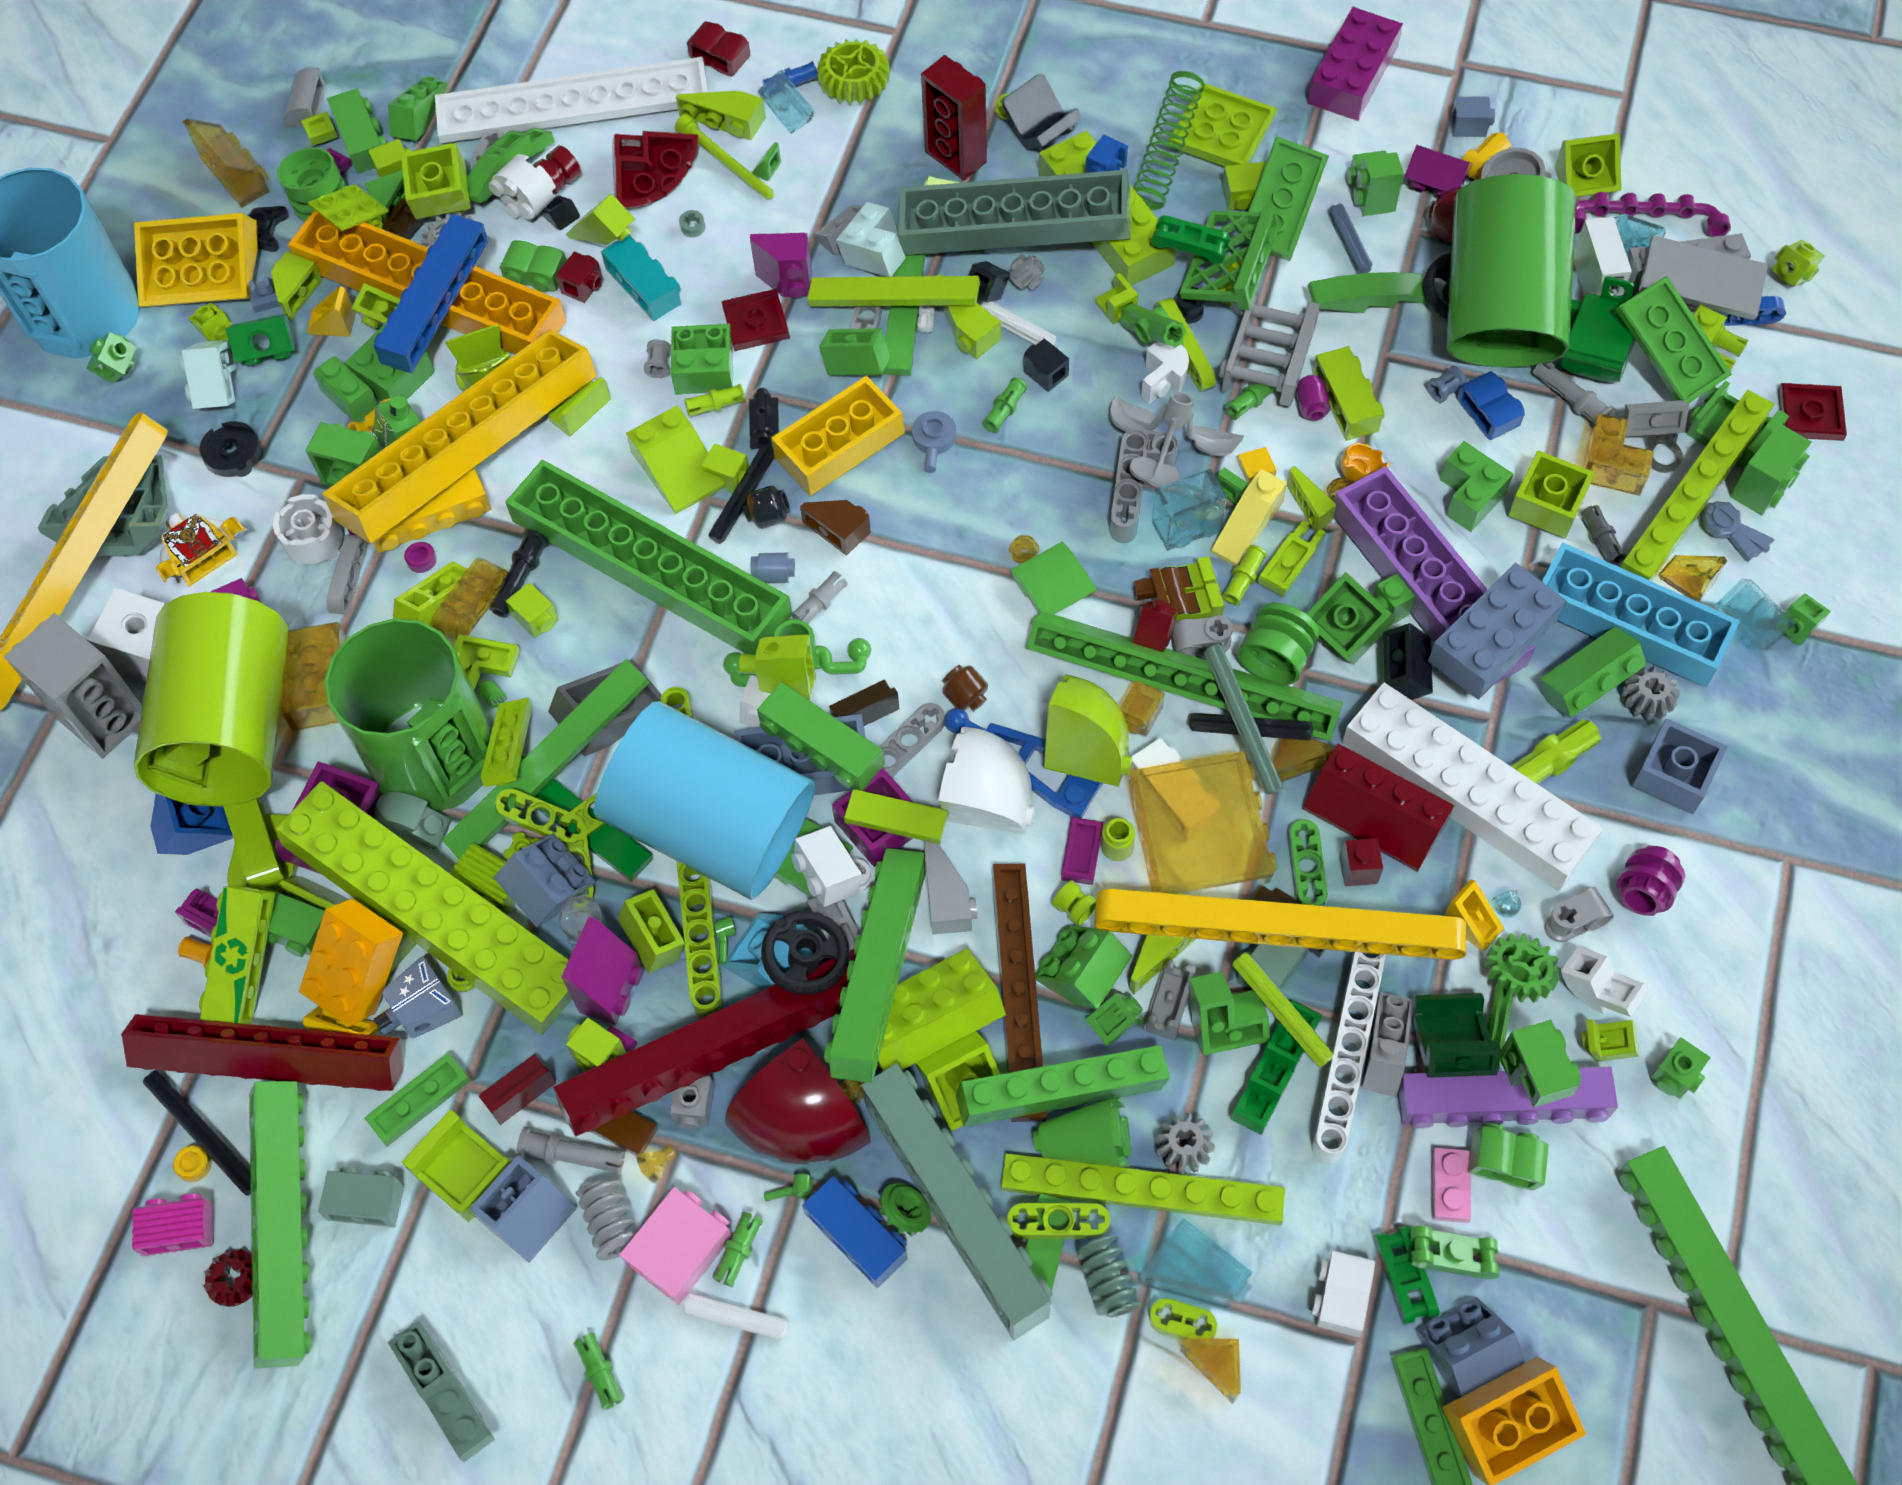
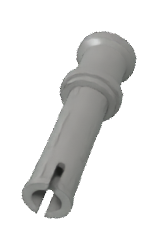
[1533,362,1616,430]
[516,1126,625,1174]

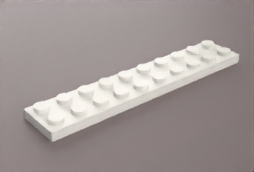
[435,57,708,143]

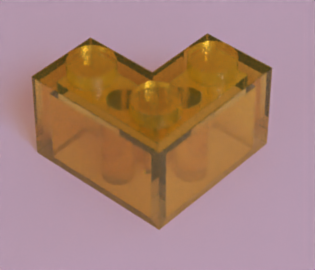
[1583,413,1654,496]

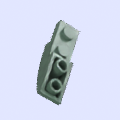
[388,1320,495,1463]

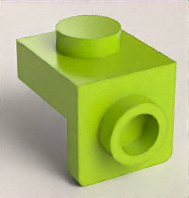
[1582,1019,1639,1062]

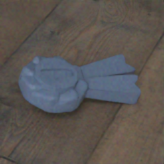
[1702,501,1775,562]

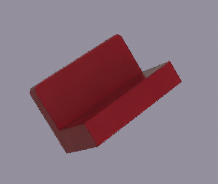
[479,1054,556,1125]

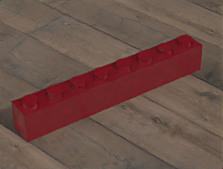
[121,1014,403,1091]

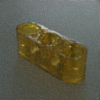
[431,558,508,640]

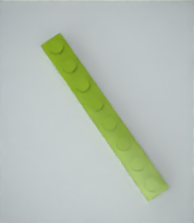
[1001,1154,1285,1226]

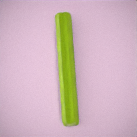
[1232,953,1333,1067]

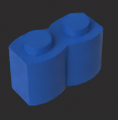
[1457,371,1525,440]

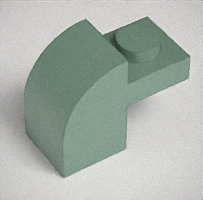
[371,792,451,849]

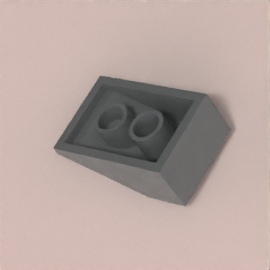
[548,659,662,756]

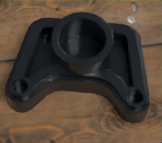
[247,206,289,252]

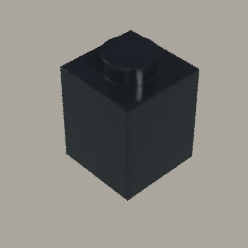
[968,261,1011,303]
[1024,338,1069,392]

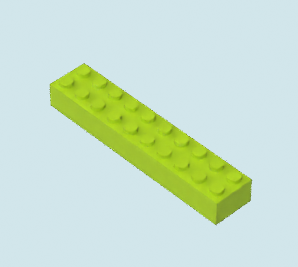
[276,781,572,1035]

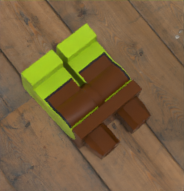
[1133,556,1224,622]

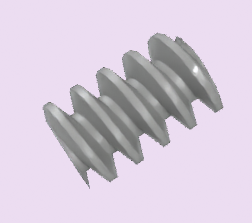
[575,1180,636,1261]

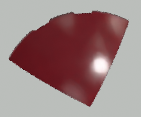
[612,131,698,210]

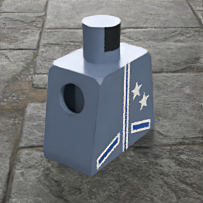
[373,956,463,1038]

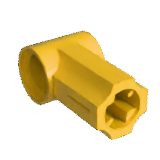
[1462,132,1512,181]

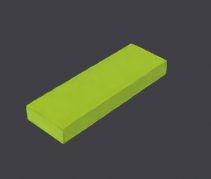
[844,789,949,844]

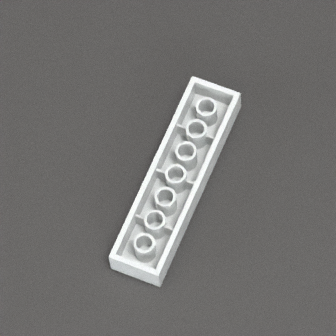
[1342,682,1604,891]

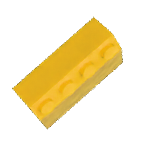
[134,213,258,308]

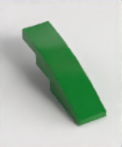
[1230,1000,1323,1135]

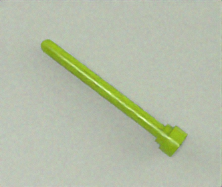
[674,114,774,200]

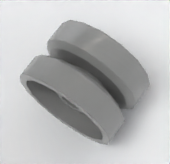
[1481,148,1546,179]

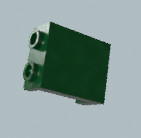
[1412,993,1501,1078]

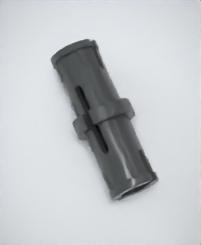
[1581,505,1626,564]

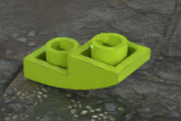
[188,302,233,341]

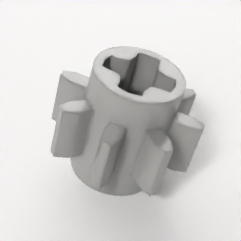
[1010,253,1045,290]

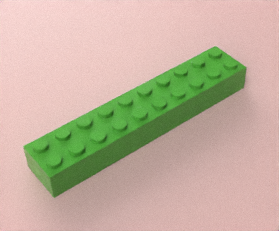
[505,459,792,655]

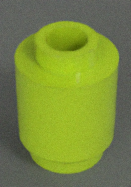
[1101,818,1135,861]

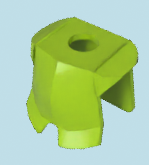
[445,325,511,392]

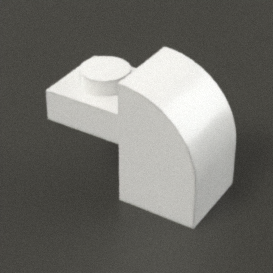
[1141,342,1189,404]
[1561,946,1648,1017]

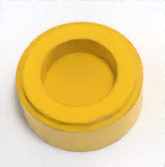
[173,1145,211,1182]

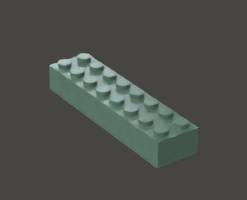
[898,170,1131,255]
[861,1064,1053,1341]

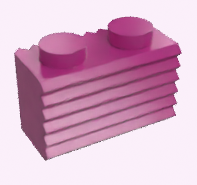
[132,1194,213,1256]

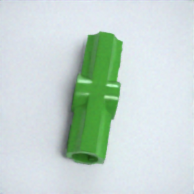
[1120,303,1186,348]

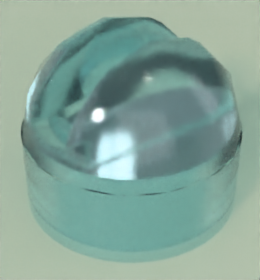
[1492,890,1521,918]

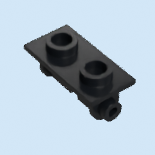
[749,388,779,449]

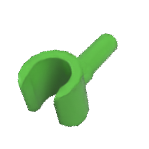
[715,917,736,965]
[764,1174,813,1201]

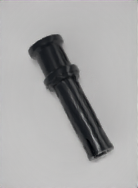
[489,529,549,618]

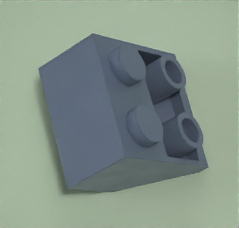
[494,833,596,927]
[469,1155,577,1263]
[1415,1297,1524,1398]

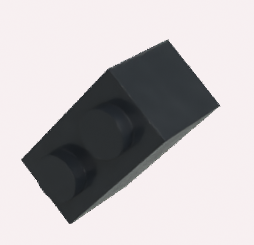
[1383,623,1433,700]

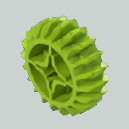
[817,38,890,105]

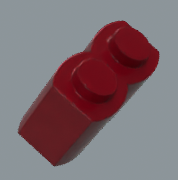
[687,21,751,77]

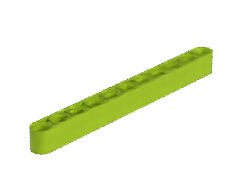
[661,687,724,1019]

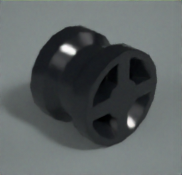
[1176,287,1205,324]

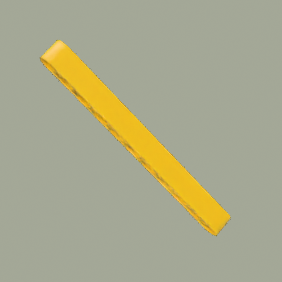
[0,412,168,711]
[1094,889,1466,960]

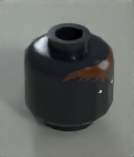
[743,485,790,529]

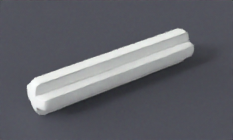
[981,301,1056,345]
[683,1294,788,1340]

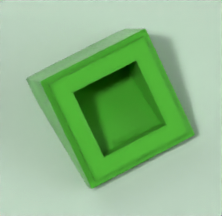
[752,142,781,181]

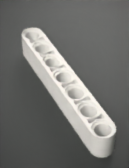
[1312,952,1386,1163]

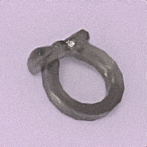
[1645,433,1683,473]

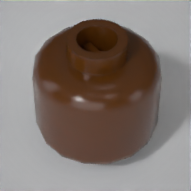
[942,665,988,712]

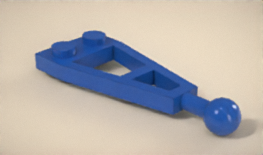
[944,708,1103,819]

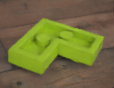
[454,634,520,691]

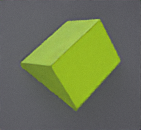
[1554,133,1622,197]

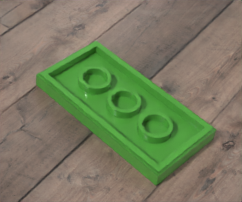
[1241,136,1329,261]
[1616,275,1732,404]

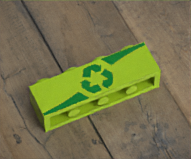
[199,886,275,1024]

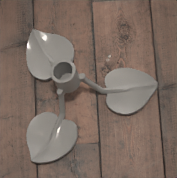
[1110,392,1244,488]

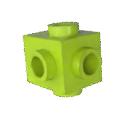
[1772,239,1825,286]

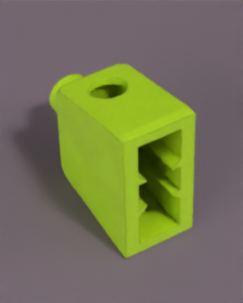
[739,635,816,700]

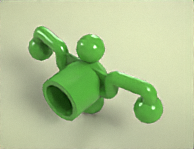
[723,618,872,687]

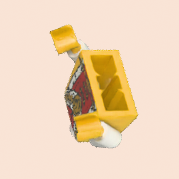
[156,514,245,587]

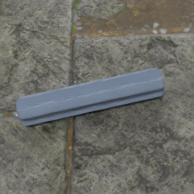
[1329,203,1372,274]

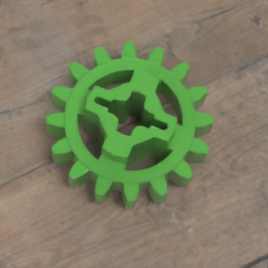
[1484,933,1561,1003]

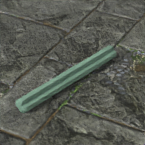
[1205,644,1283,795]

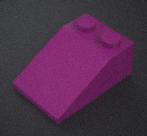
[561,916,643,1025]

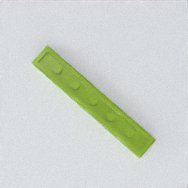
[807,276,980,306]

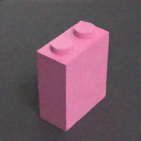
[619,1187,732,1305]

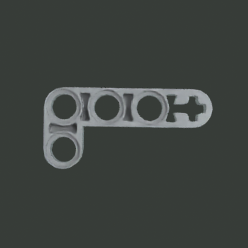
[1110,429,1178,543]

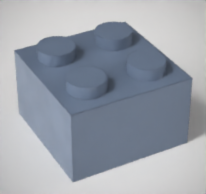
[1632,718,1728,814]

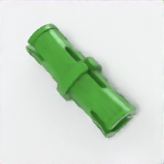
[1225,373,1277,420]
[982,377,1027,433]
[712,1212,763,1287]
[573,1333,624,1410]

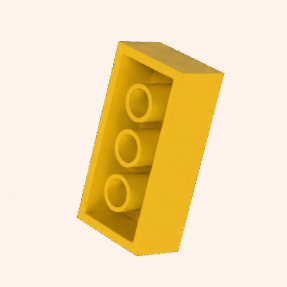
[771,375,904,496]

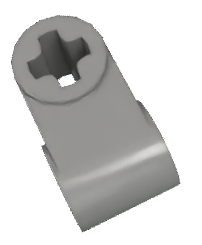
[1172,615,1233,658]
[1544,887,1614,942]

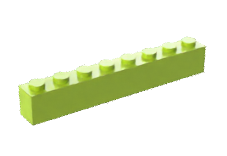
[1620,389,1774,581]

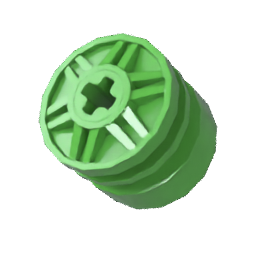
[277,147,346,222]
[1238,602,1320,685]

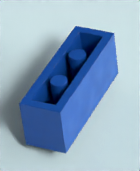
[802,1176,908,1289]

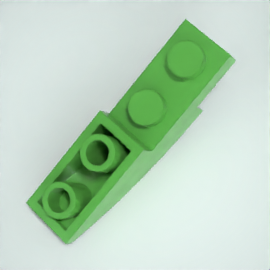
[467,127,555,203]

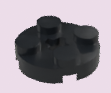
[199,421,262,477]

